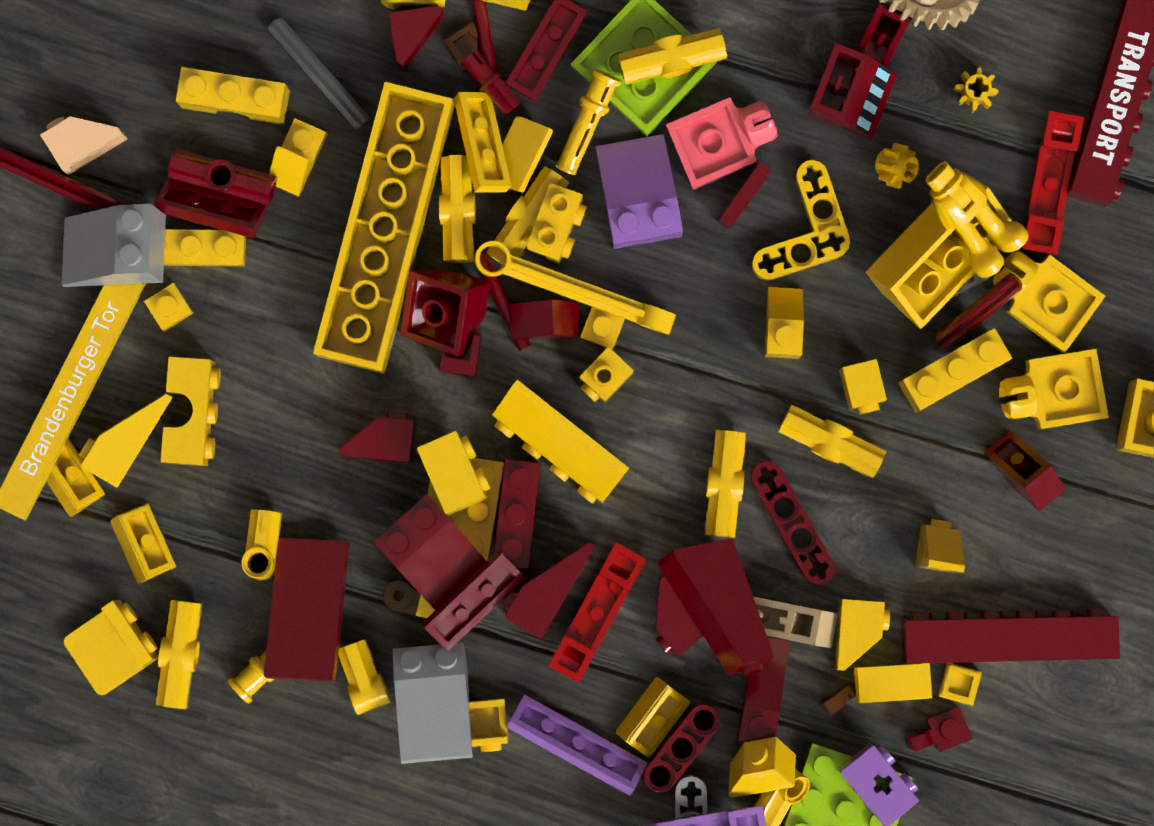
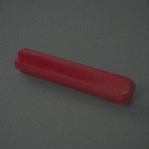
[935,273,1023,350]

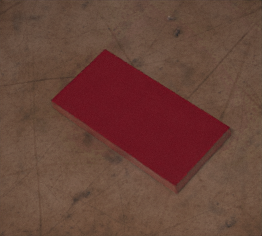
[263,538,350,682]

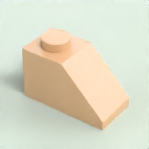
[40,116,128,175]

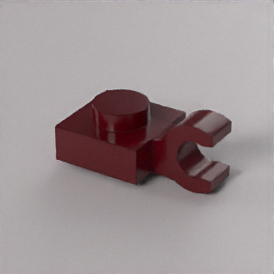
[906,706,973,752]

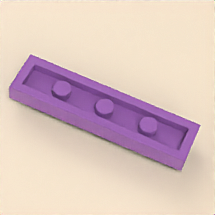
[506,694,647,796]

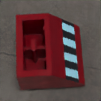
[807,43,897,140]

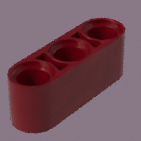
[644,703,720,793]

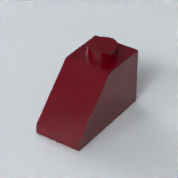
[339,411,416,464]
[984,430,1065,512]
[655,576,703,657]

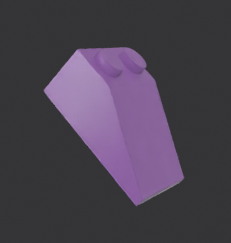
[595,134,683,249]

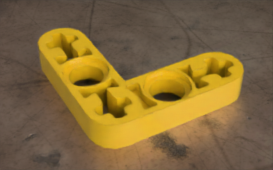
[752,160,850,281]

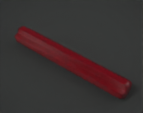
[0,146,120,211]

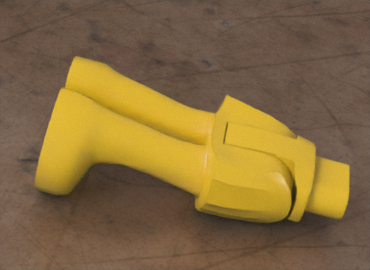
[925,161,1029,278]

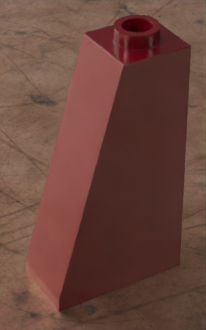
[658,538,774,677]

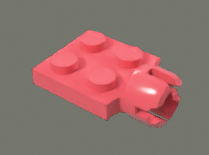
[666,97,778,190]

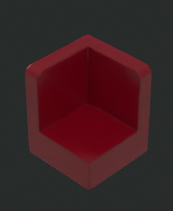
[440,333,482,378]

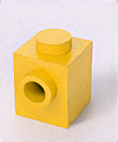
[579,347,634,403]
[839,359,887,415]

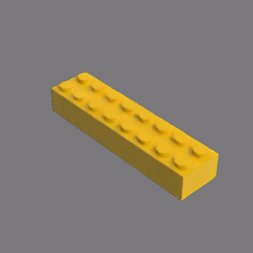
[313,82,455,374]

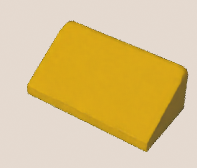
[502,116,553,193]
[46,438,105,517]
[110,504,176,584]
[616,677,691,758]

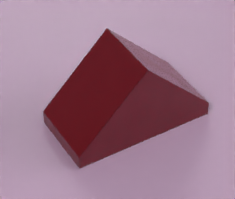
[856,2,912,67]
[389,5,445,72]
[509,300,580,340]

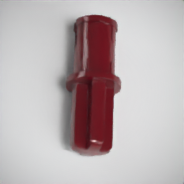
[461,49,519,114]

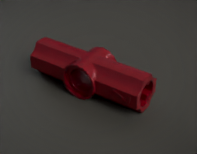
[168,149,278,206]

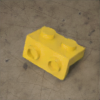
[527,184,587,265]
[469,698,509,752]

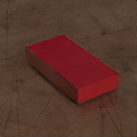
[718,162,771,229]

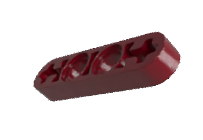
[751,461,835,585]

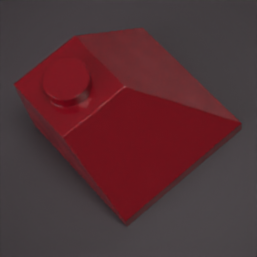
[400,269,491,357]

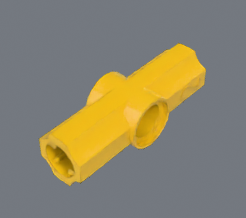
[618,28,727,85]
[439,155,476,263]
[486,166,569,265]
[778,405,887,479]
[705,430,746,538]
[156,600,202,709]

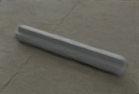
[268,17,369,129]

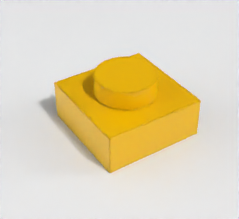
[144,283,193,332]
[580,307,625,350]

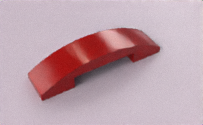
[1022,111,1084,255]
[548,543,647,683]

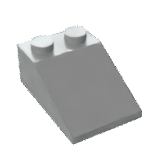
[62,204,166,287]
[393,642,473,764]

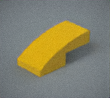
[854,663,932,703]

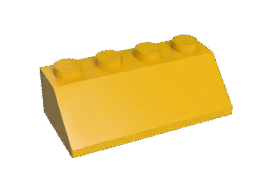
[865,171,1012,329]
[492,380,629,504]

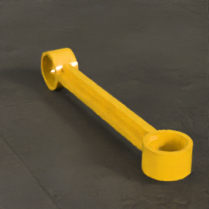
[474,241,676,335]

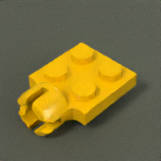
[993,251,1105,353]
[999,349,1109,430]

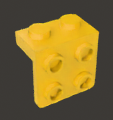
[64,600,159,695]

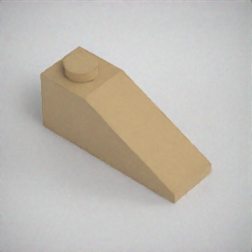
[754,597,838,648]

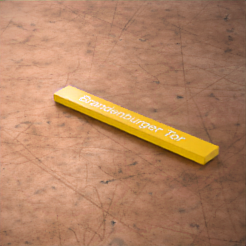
[0,283,146,521]

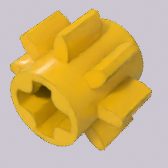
[953,67,999,113]
[875,143,919,189]

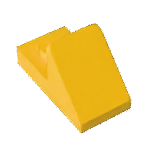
[269,118,328,197]

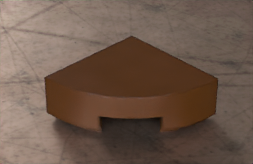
[443,22,478,71]
[821,682,856,714]

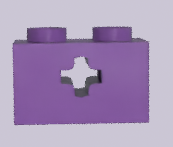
[837,743,919,826]

